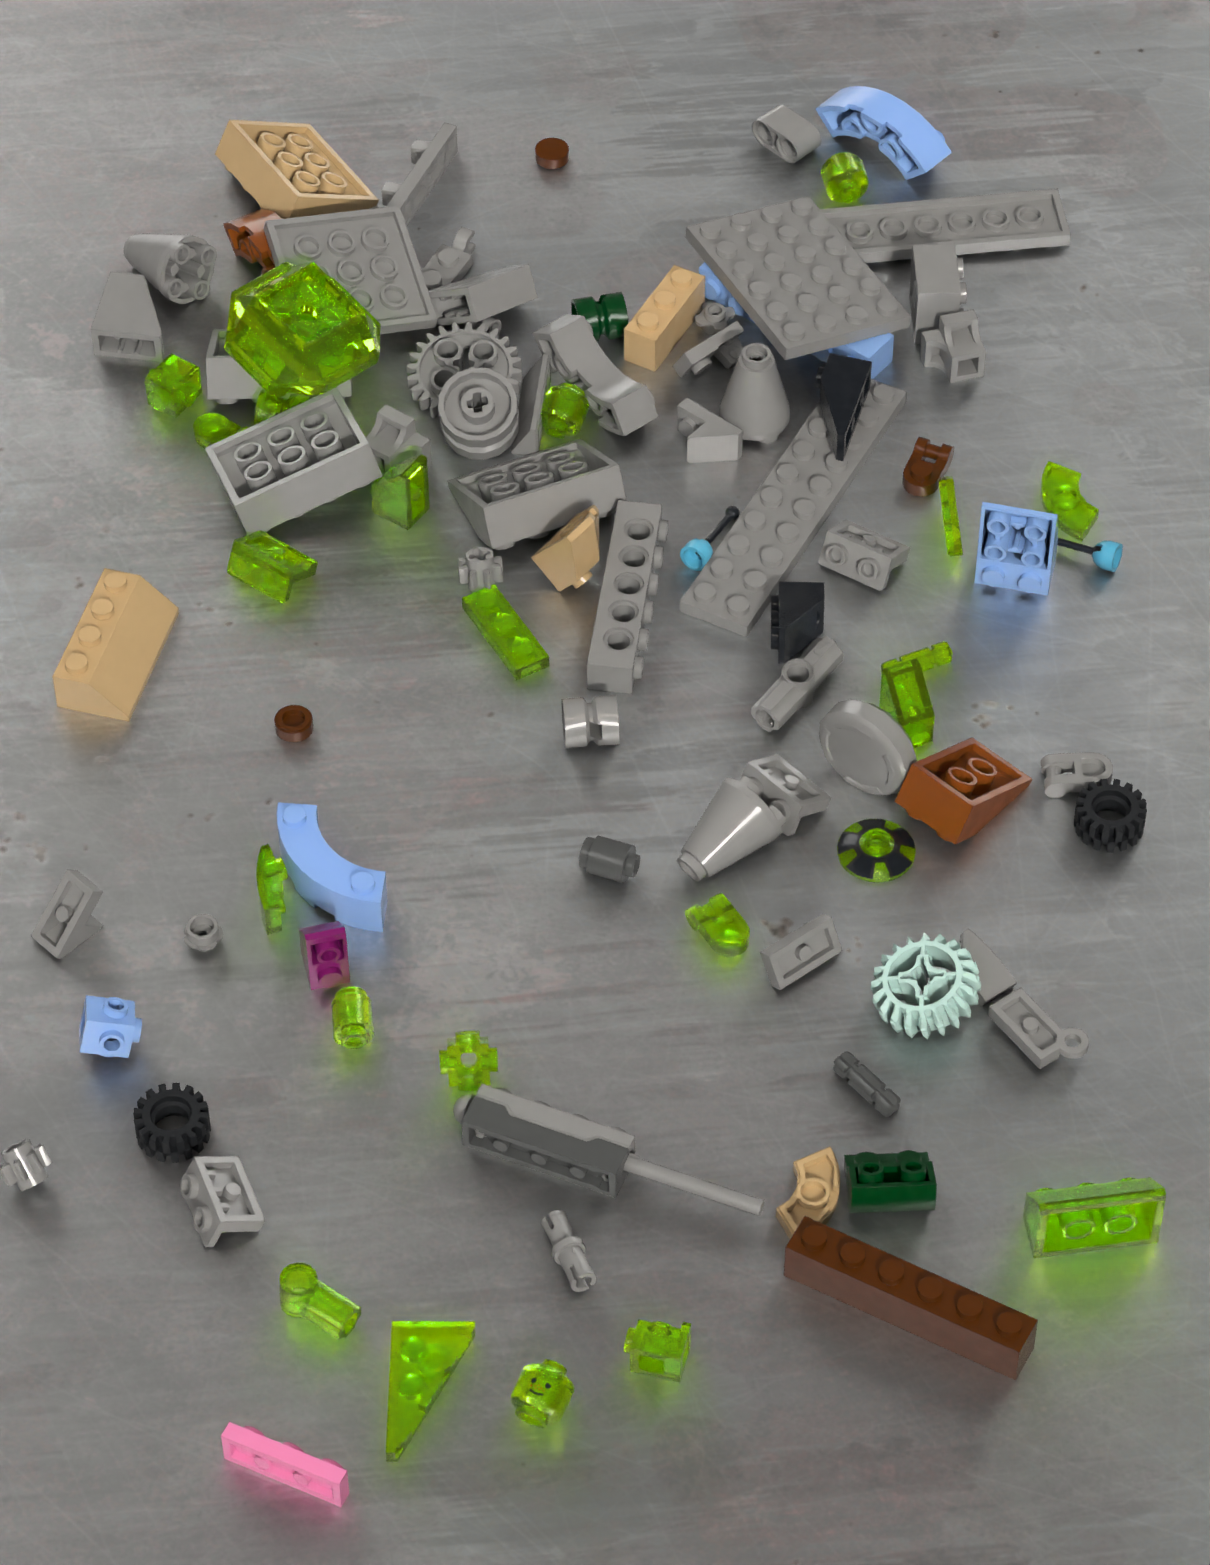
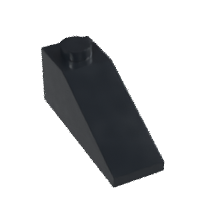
[815,353,872,461]

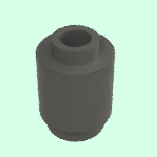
[579,835,640,883]

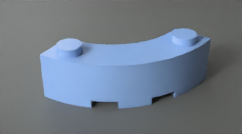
[816,86,952,180]
[277,802,388,932]

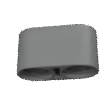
[752,105,821,163]

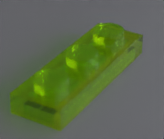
[462,584,549,681]

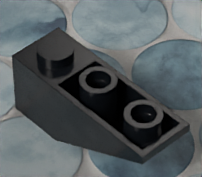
[771,581,825,664]

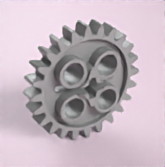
[406,321,523,418]

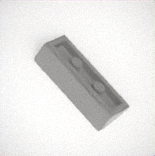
[511,354,551,455]

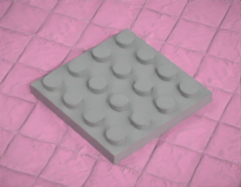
[264,205,438,344]

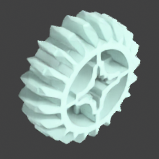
[871,933,981,1040]

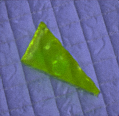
[386,1321,476,1462]

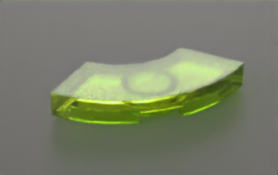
[1041,461,1099,541]
[938,476,963,557]

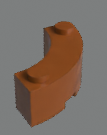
[223,209,290,314]

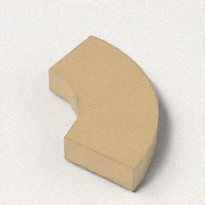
[775,1146,840,1239]

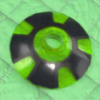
[837,819,916,883]

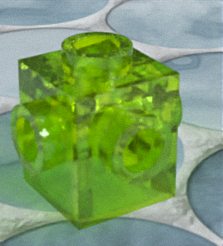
[439,1030,498,1091]

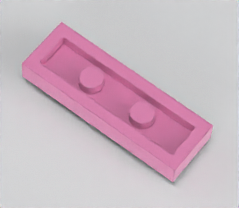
[221,1422,349,1507]

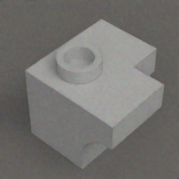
[920,309,986,383]
[366,404,432,483]

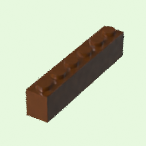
[784,1216,1038,1380]

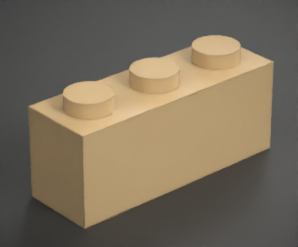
[624,265,705,372]

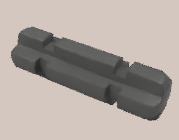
[833,1051,901,1117]

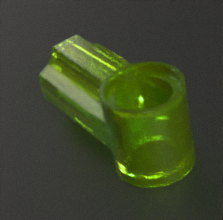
[279,1263,361,1340]

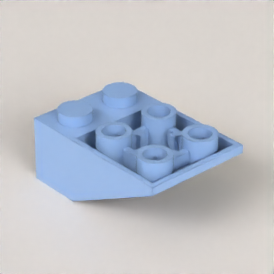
[974,502,1058,596]

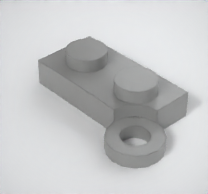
[988,988,1089,1069]

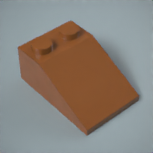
[895,737,1032,845]

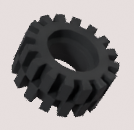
[1074,778,1147,853]
[133,1083,211,1163]

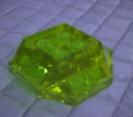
[224,262,381,396]

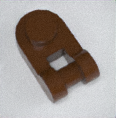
[902,437,954,497]

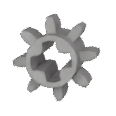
[458,547,503,593]
[0,1139,53,1191]

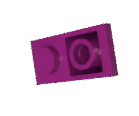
[299,921,350,990]

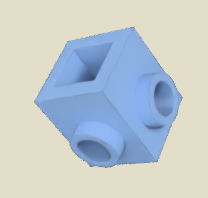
[79,995,142,1058]

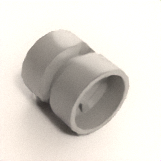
[562,695,620,748]

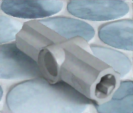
[751,636,844,732]

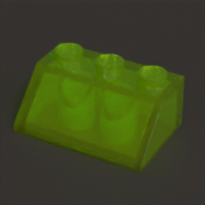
[1023,1177,1166,1258]

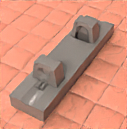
[381,122,458,226]

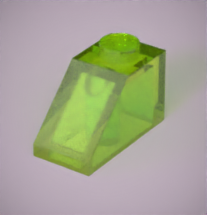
[370,454,430,530]
[879,658,935,748]

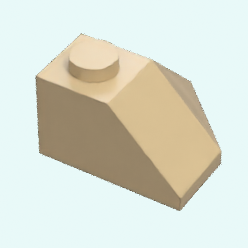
[531,505,600,592]

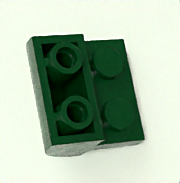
[844,1150,937,1213]

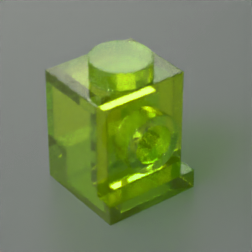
[624,1319,691,1382]

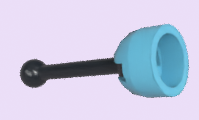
[680,506,740,571]
[1058,538,1123,572]

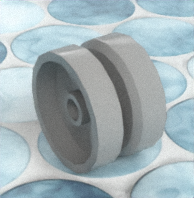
[438,367,519,460]

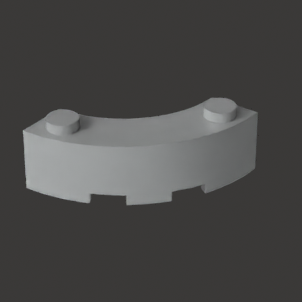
[532,314,658,436]

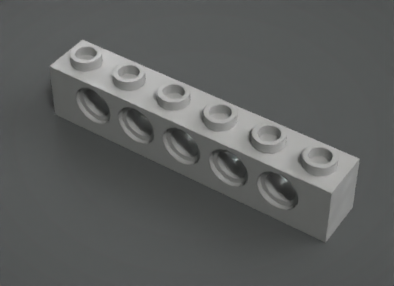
[587,500,668,694]

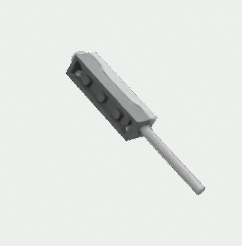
[453,1084,765,1216]

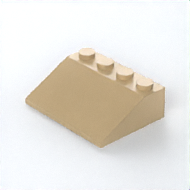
[215,120,379,219]

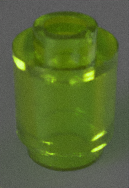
[331,986,374,1049]

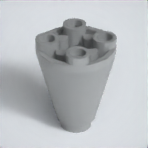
[123,233,217,304]
[719,343,790,444]
[677,776,786,882]

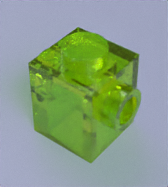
[145,353,202,418]

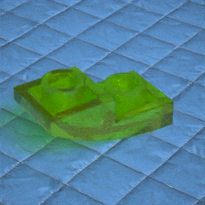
[256,844,288,935]

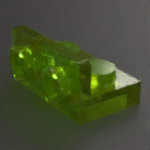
[227,530,318,603]

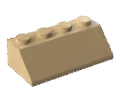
[52,568,179,722]

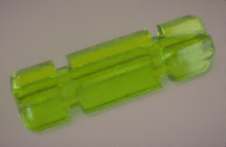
[881,641,953,684]

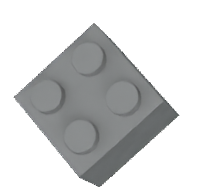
[909,243,967,345]

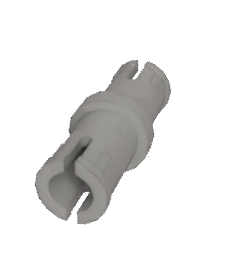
[541,1210,597,1292]

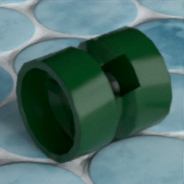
[571,292,628,341]

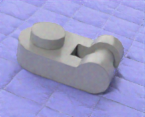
[1040,752,1113,798]

